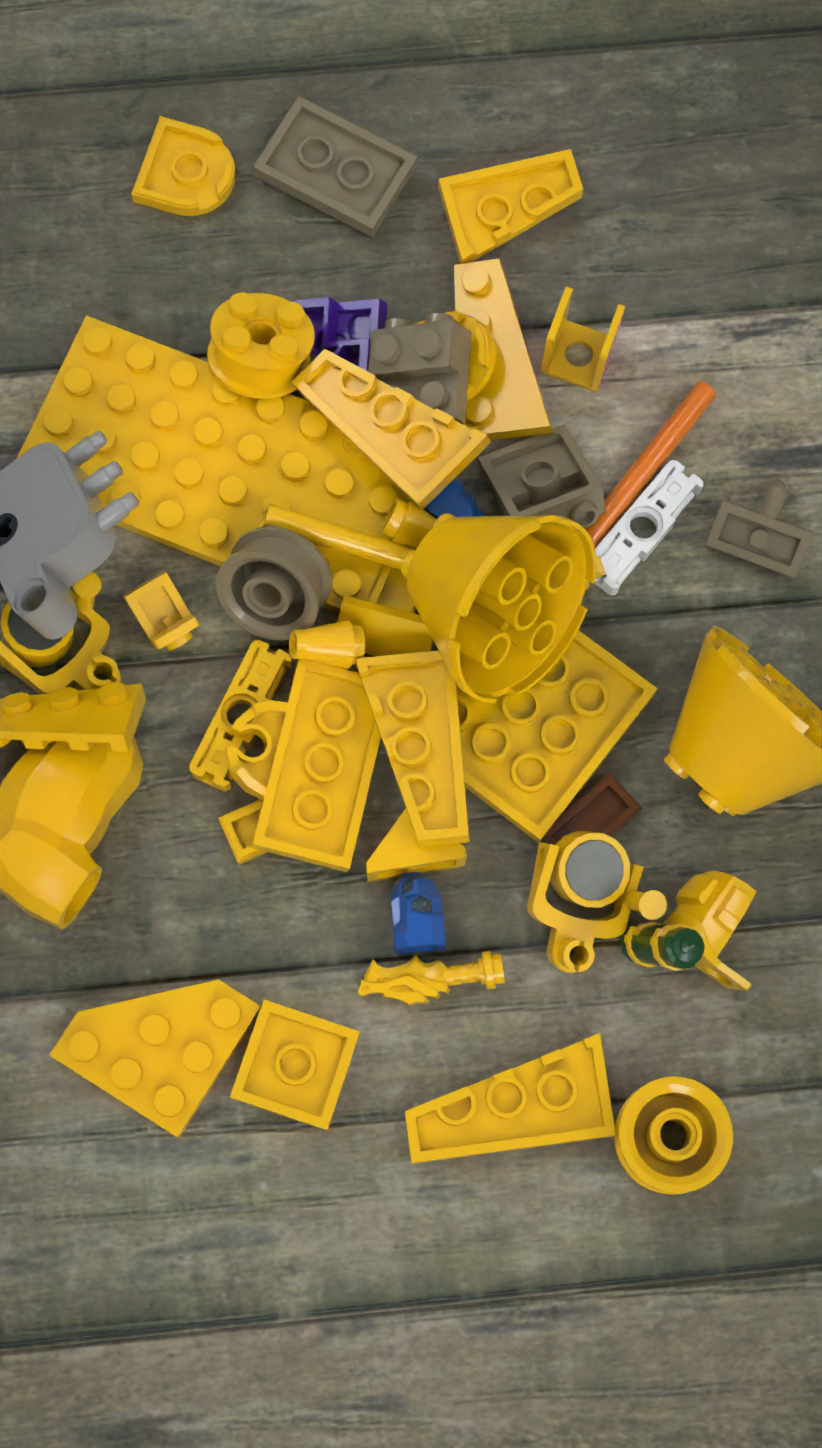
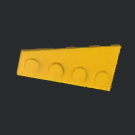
[454,259,554,441]

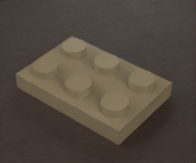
[253,96,418,237]

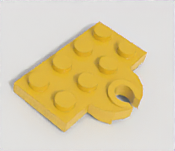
[225,659,381,872]

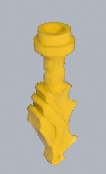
[357,951,505,1006]

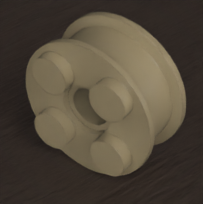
[216,525,332,641]

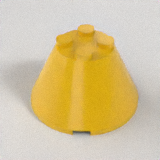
[401,513,597,703]
[664,625,822,816]

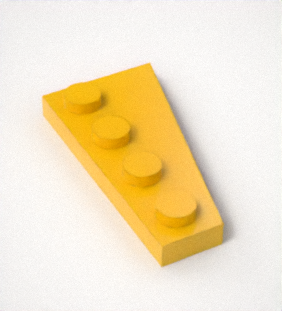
[291,349,491,510]
[355,650,470,847]
[0,682,146,752]
[404,1033,616,1164]

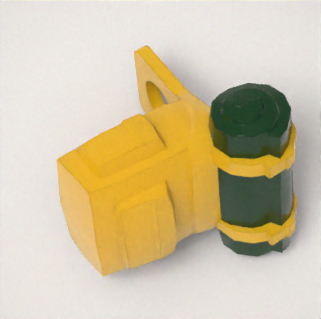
[620,871,757,991]

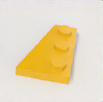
[438,149,583,264]

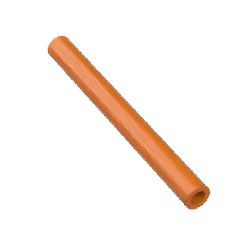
[584,381,717,548]

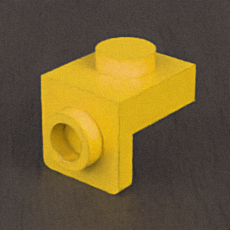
[122,571,200,651]

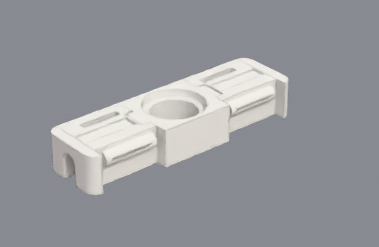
[594,460,703,595]

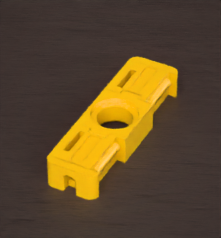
[189,640,292,792]

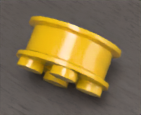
[207,292,315,399]
[614,1076,733,1195]

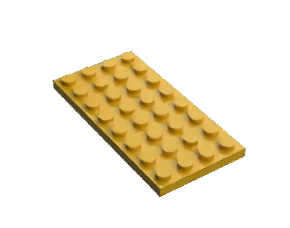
[16,315,410,613]

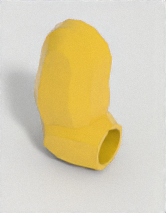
[0,737,144,930]

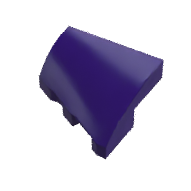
[292,297,388,371]

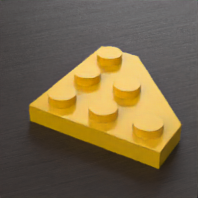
[49,979,261,1138]

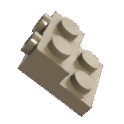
[368,313,471,424]
[478,424,605,528]

